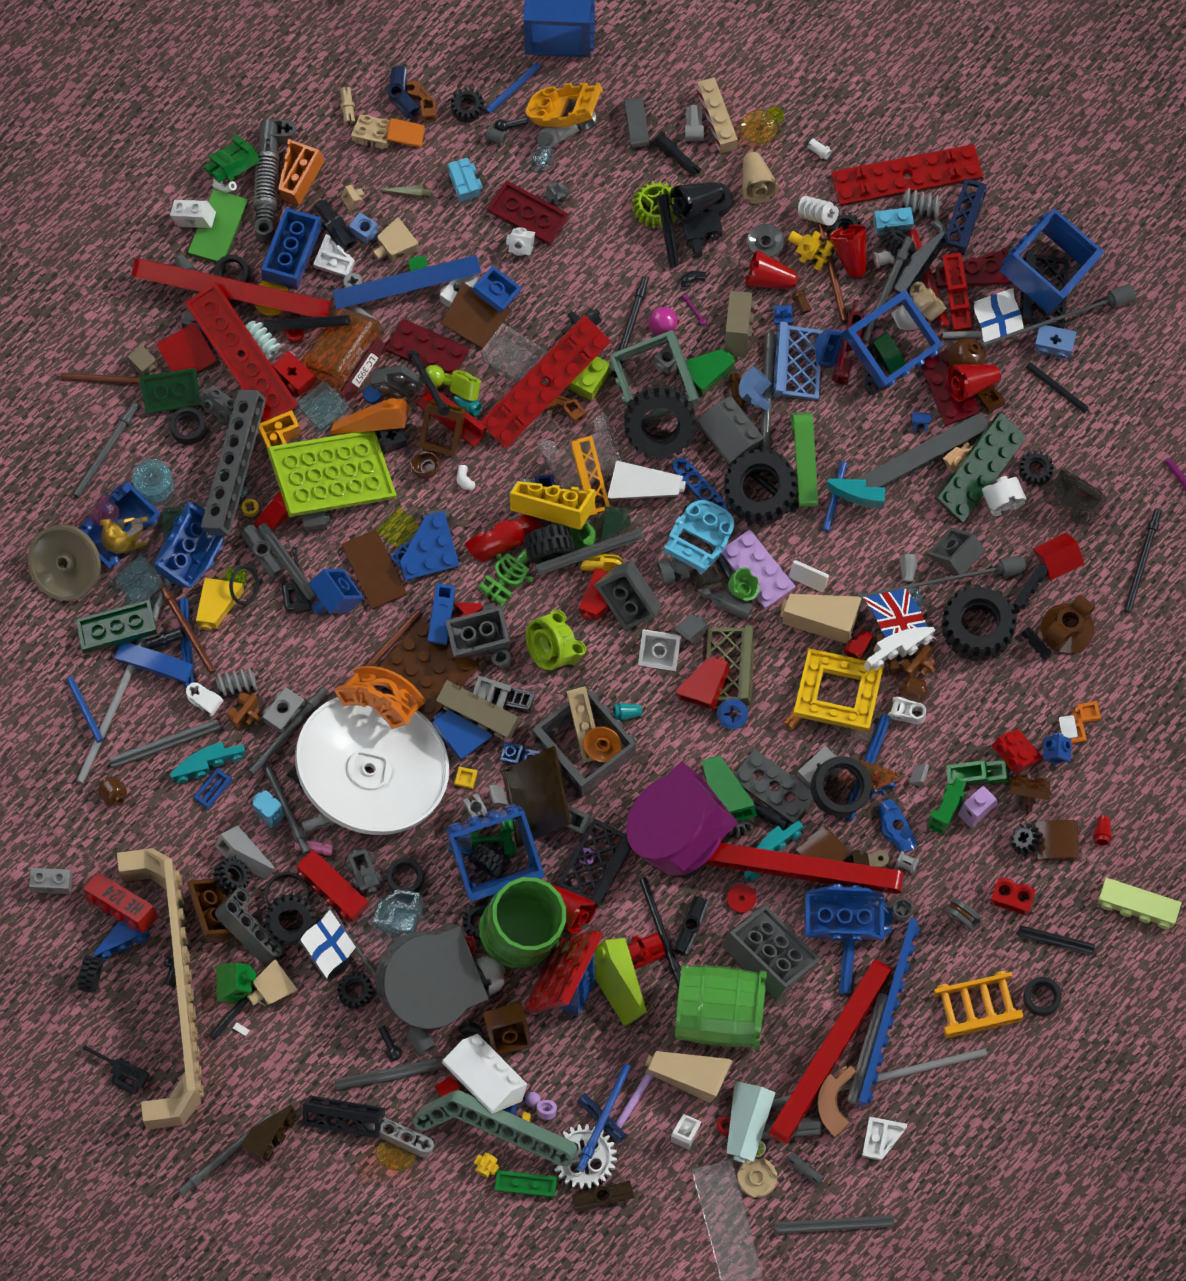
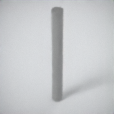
[943,331,1018,339]

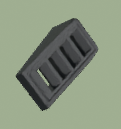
[493,688,535,714]

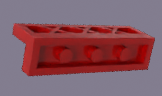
[416,385,486,448]

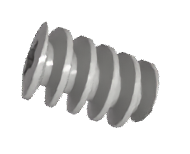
[901,188,941,219]
[216,668,257,696]

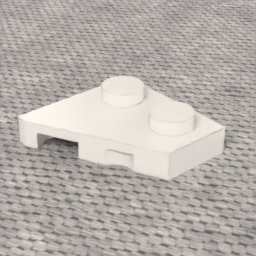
[313,234,355,278]
[862,1117,907,1161]

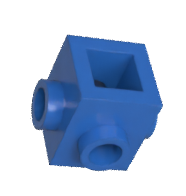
[1043,733,1072,764]

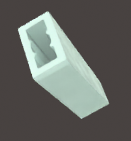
[727,1081,776,1163]

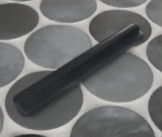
[657,194,679,267]
[1018,925,1095,955]

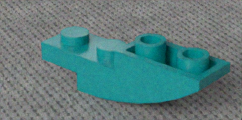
[170,742,246,784]
[743,820,803,882]

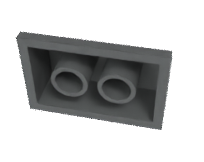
[696,396,764,464]
[595,560,661,630]

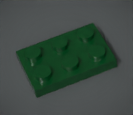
[139,368,201,414]

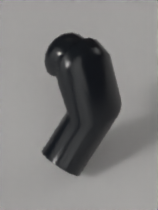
[680,271,706,288]
[458,1021,487,1041]

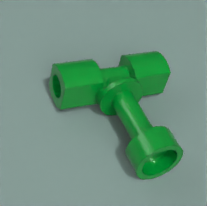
[470,818,516,858]

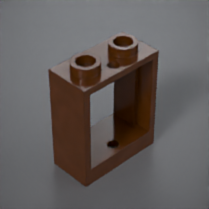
[418,400,466,457]

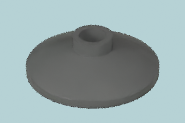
[747,224,784,257]

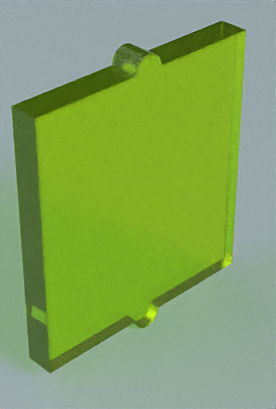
[377,507,420,549]

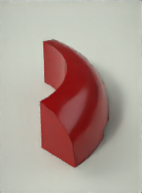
[464,514,542,562]

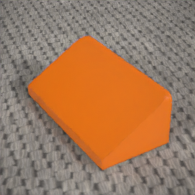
[386,118,425,148]

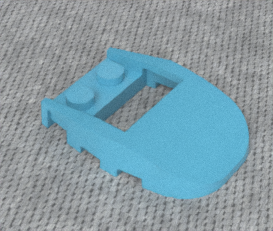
[663,500,734,575]

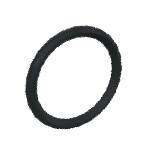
[229,565,259,605]

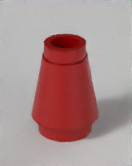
[1093,815,1112,846]

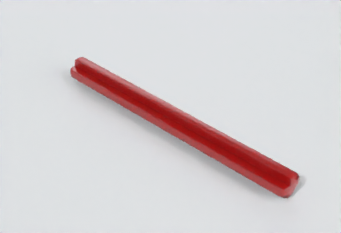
[907,229,950,328]

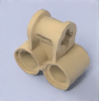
[910,281,946,321]

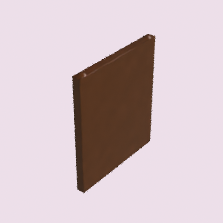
[440,282,510,352]

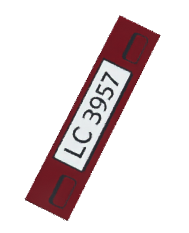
[340,337,387,401]

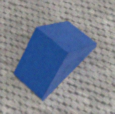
[815,329,844,366]

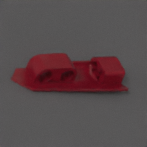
[832,299,865,385]

